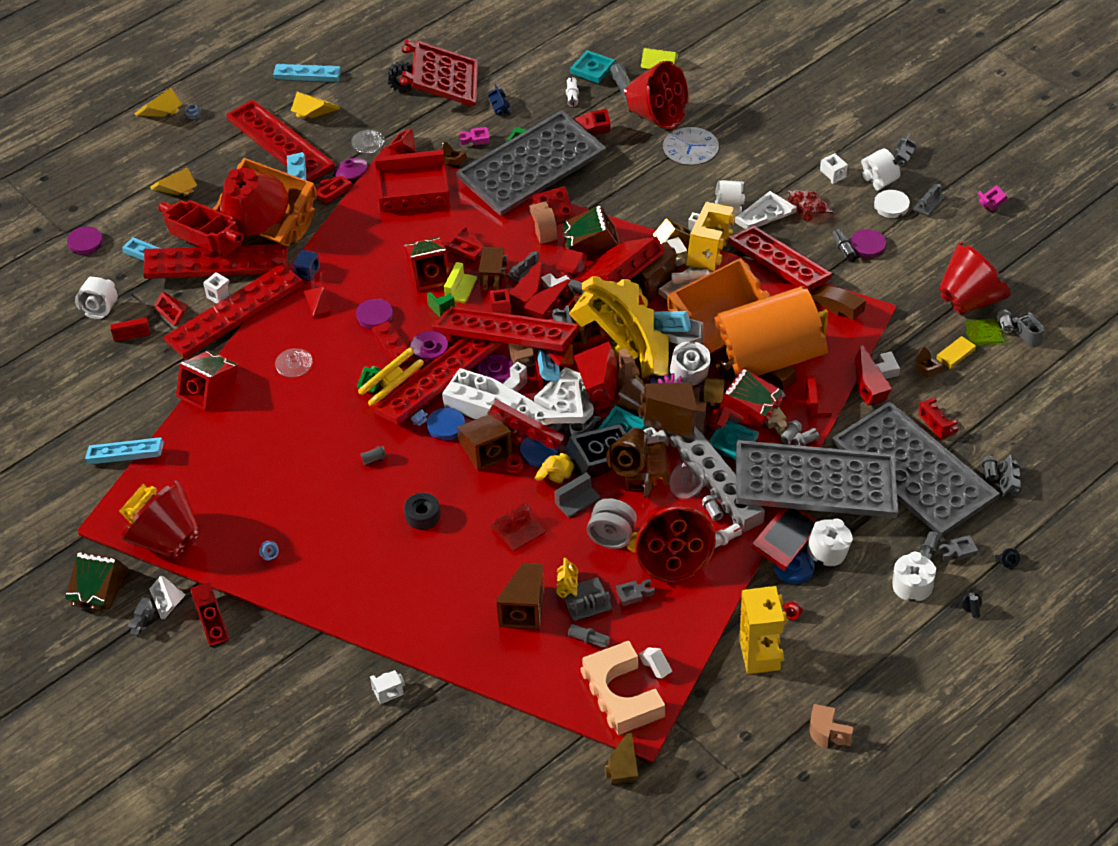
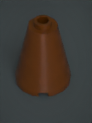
[614,375,645,418]
[606,428,647,477]

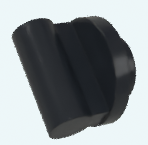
[995,548,1020,568]
[961,593,982,618]

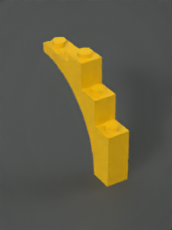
[582,276,669,381]

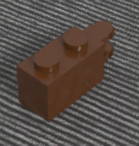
[479,247,508,291]

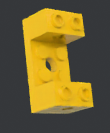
[686,202,735,271]
[569,291,639,363]
[739,586,787,674]

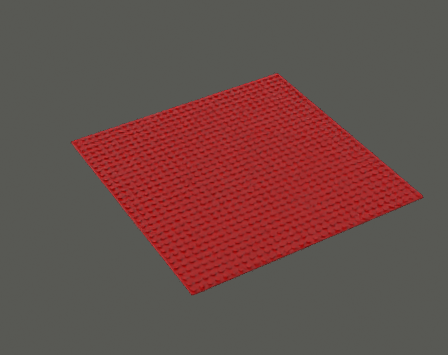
[77,146,896,763]

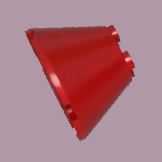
[624,61,689,129]
[220,168,288,236]
[939,242,1011,315]
[121,480,199,559]
[635,506,716,582]

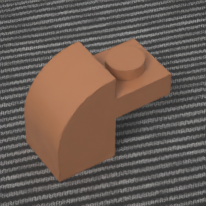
[529,202,557,244]
[507,344,534,368]
[616,349,640,391]
[810,704,853,749]

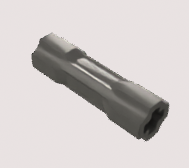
[610,63,631,103]

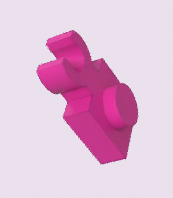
[459,127,490,145]

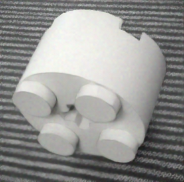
[861,149,900,190]
[715,180,745,217]
[75,277,118,319]
[670,342,710,387]
[807,519,853,566]
[892,552,936,601]

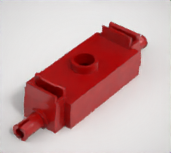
[158,200,244,257]

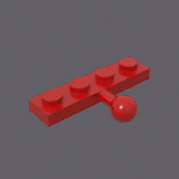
[487,399,564,450]

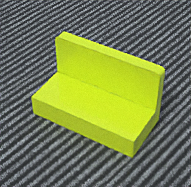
[641,48,678,69]
[444,262,477,303]

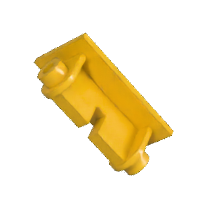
[119,484,157,524]
[556,558,578,598]

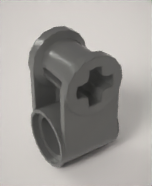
[1012,312,1044,347]
[570,415,602,436]

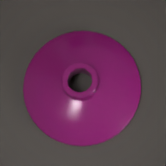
[334,158,368,180]
[411,331,448,360]

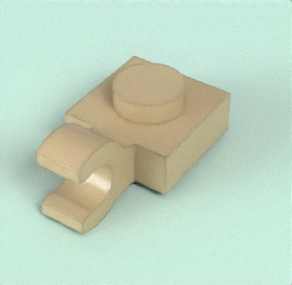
[765,408,787,436]

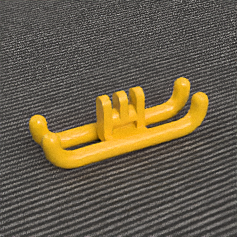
[358,348,424,407]

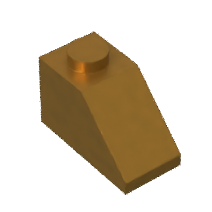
[653,219,691,245]
[704,377,725,406]
[605,733,638,785]

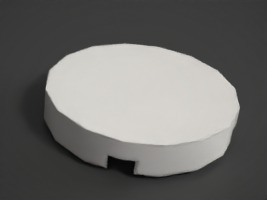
[874,190,910,218]

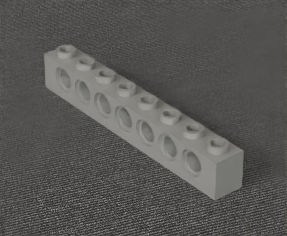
[660,426,765,532]

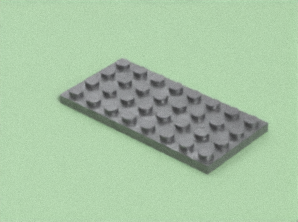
[457,110,606,216]
[832,401,1000,537]
[736,440,898,518]

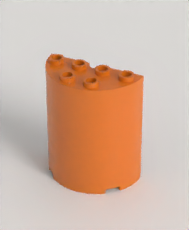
[213,158,317,246]
[667,258,770,355]
[714,286,828,376]

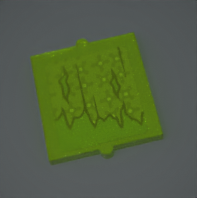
[965,319,1003,345]

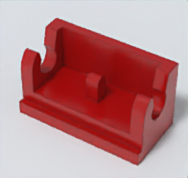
[918,398,959,440]

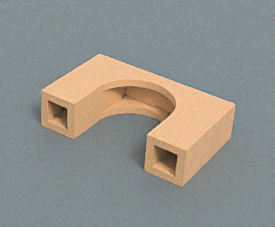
[581,641,665,735]

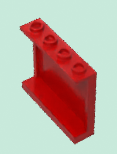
[375,150,450,212]
[570,236,665,283]

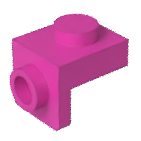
[977,185,1008,212]

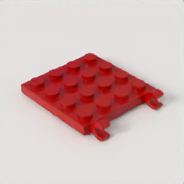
[399,39,478,107]

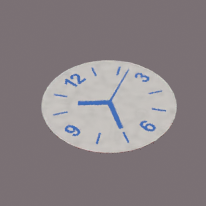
[663,127,719,165]

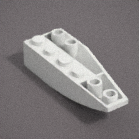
[442,368,548,427]

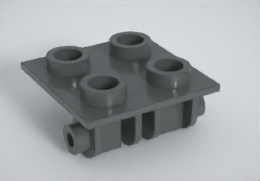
[563,577,612,621]

